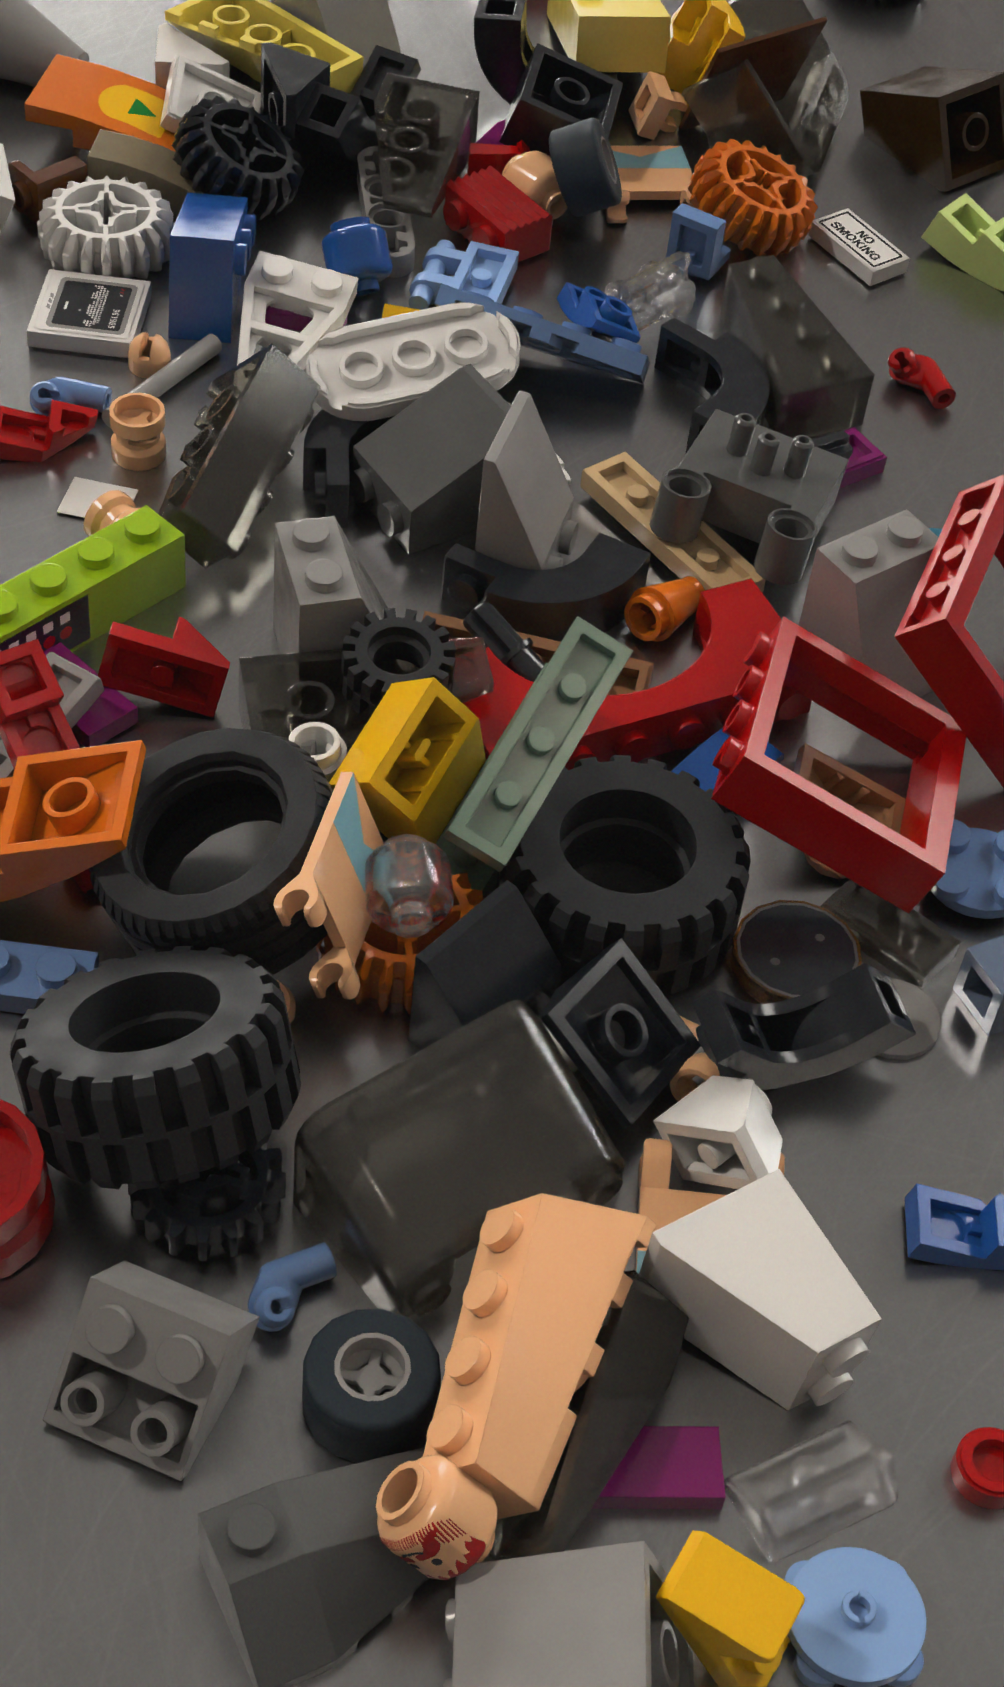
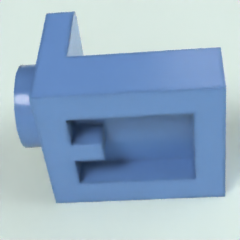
[665,203,730,280]

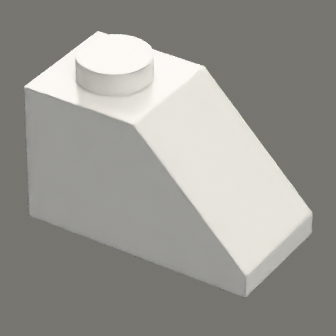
[653,1075,783,1189]

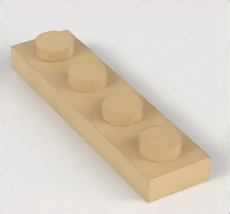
[580,452,766,593]

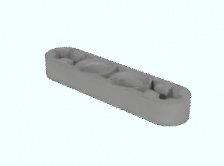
[356,146,415,278]

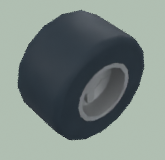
[549,118,622,217]
[302,1309,441,1463]

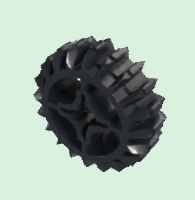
[172,95,305,221]

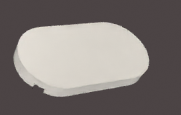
[306,302,520,421]

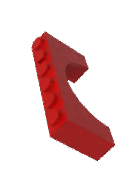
[451,578,812,772]

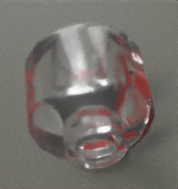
[365,834,454,938]

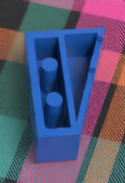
[168,193,256,343]

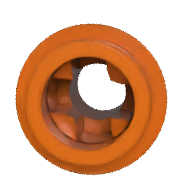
[624,576,705,642]

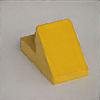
[655,1530,805,1687]

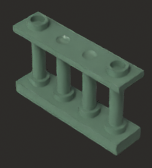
[426,616,633,891]

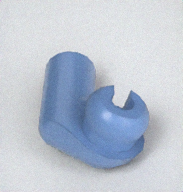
[29,376,112,416]
[247,1242,337,1332]

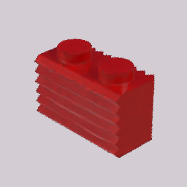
[443,165,553,262]

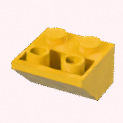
[329,677,486,860]

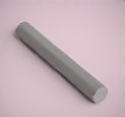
[102,334,222,428]

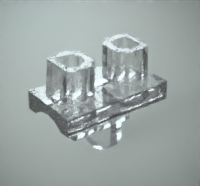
[605,251,696,332]

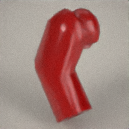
[887,347,956,409]

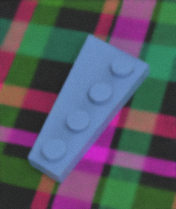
[434,283,650,384]

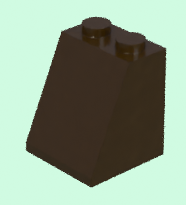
[860,66,1004,192]

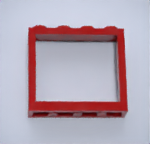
[894,474,1004,788]
[711,616,967,914]

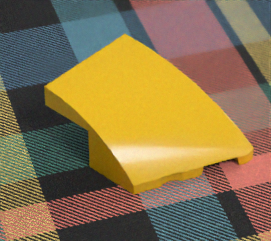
[657,0,746,106]

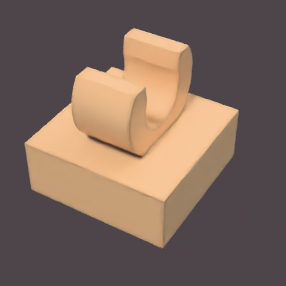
[628,71,688,140]

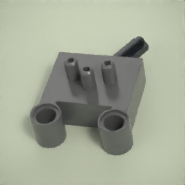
[649,409,853,585]

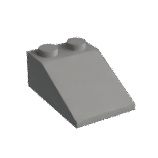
[475,390,579,570]

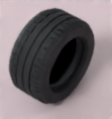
[89,728,333,975]

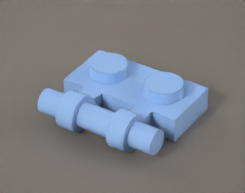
[409,239,519,310]

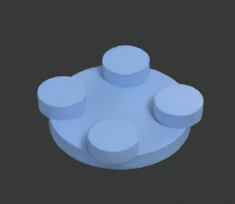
[784,1547,927,1687]

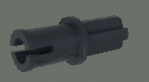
[463,602,545,682]

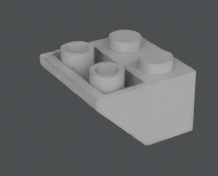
[42,1260,260,1481]

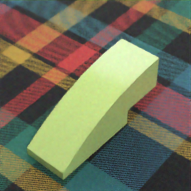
[921,193,1004,292]

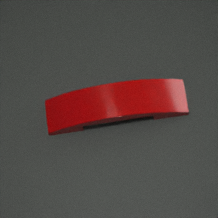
[0,639,94,894]

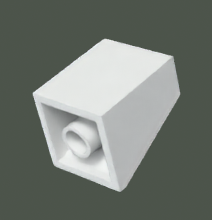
[632,1169,882,1411]

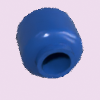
[322,216,393,297]

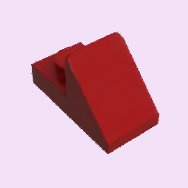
[97,616,230,718]

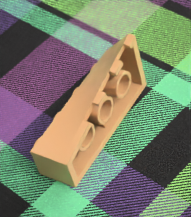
[423,1193,656,1520]

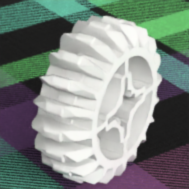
[37,175,175,280]

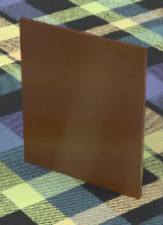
[678,16,828,131]

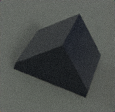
[261,42,330,170]

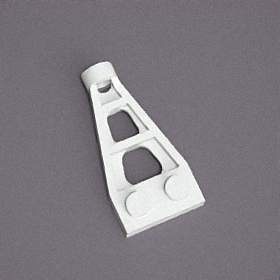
[226,251,358,421]

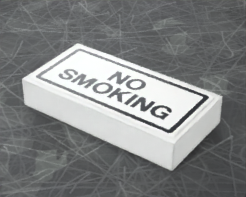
[808,208,910,286]

